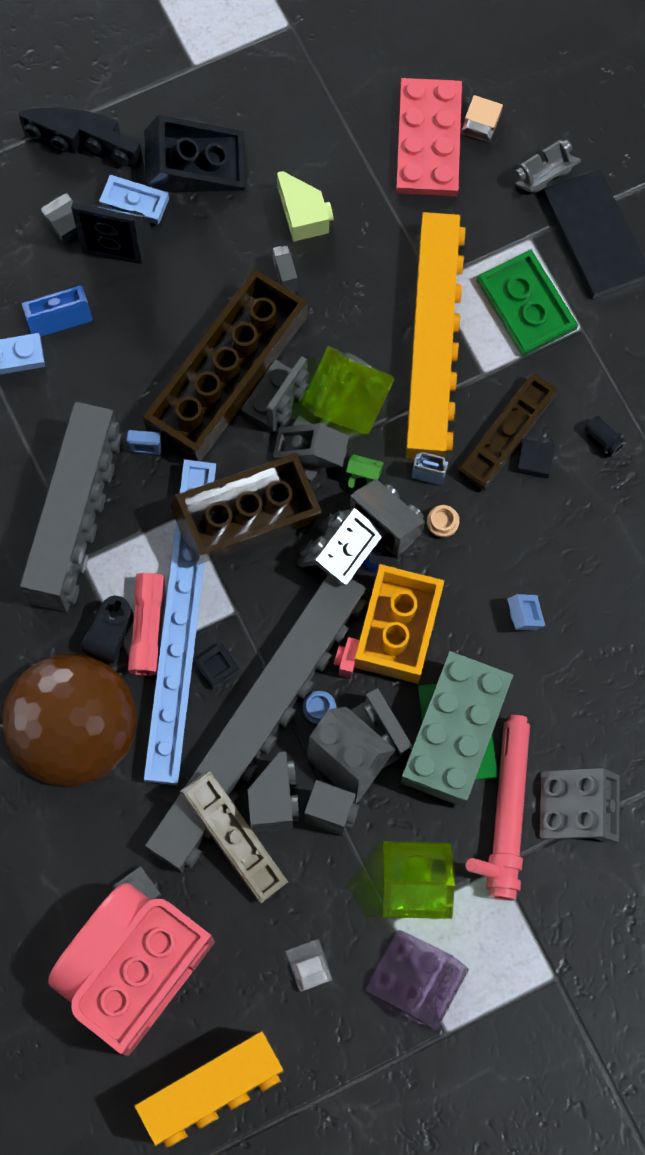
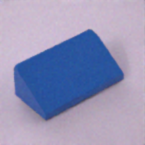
[22,286,93,337]

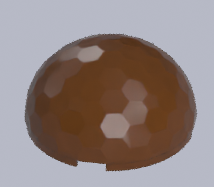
[2,654,137,787]

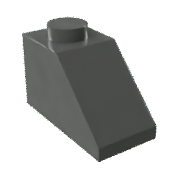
[273,423,349,468]

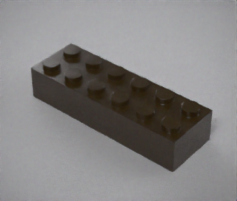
[143,269,308,461]

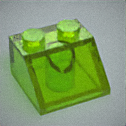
[382,841,455,919]

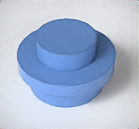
[303,691,336,724]

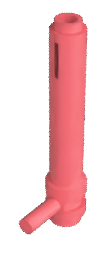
[466,715,530,901]

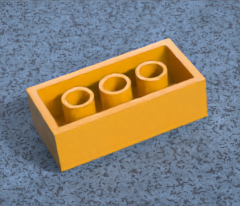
[135,1032,284,1148]

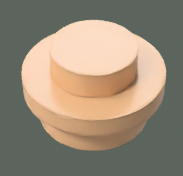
[427,505,459,537]

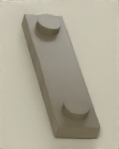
[180,771,288,903]

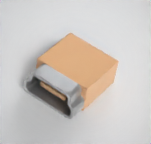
[461,95,503,142]

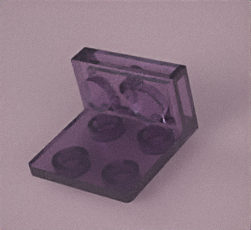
[366,930,469,1031]

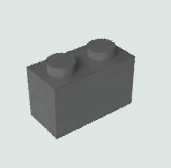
[304,780,359,836]

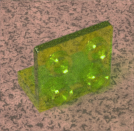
[302,346,394,435]

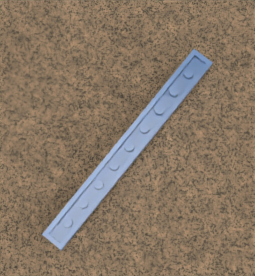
[144,459,216,786]

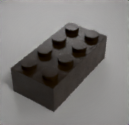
[170,453,322,566]

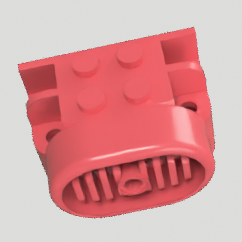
[48,883,215,1056]

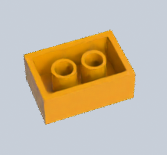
[354,564,445,684]

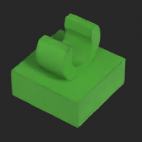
[346,454,384,488]

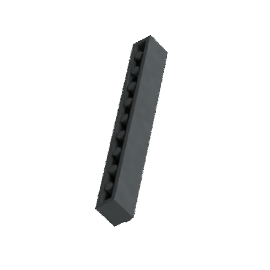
[145,575,368,873]

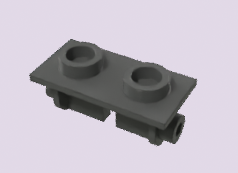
[515,140,581,192]

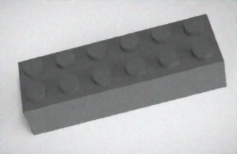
[20,401,123,613]

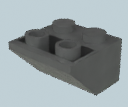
[248,752,299,834]

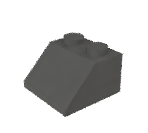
[350,479,425,558]
[307,707,395,803]

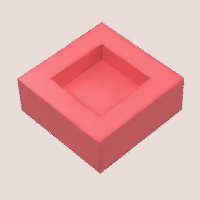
[334,637,360,679]

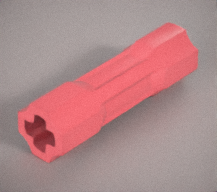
[128,572,165,676]

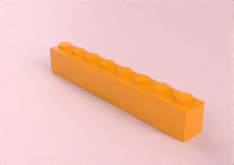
[406,212,465,460]

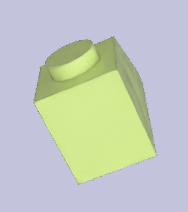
[277,171,334,242]

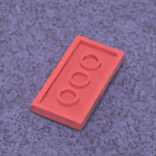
[396,78,462,196]

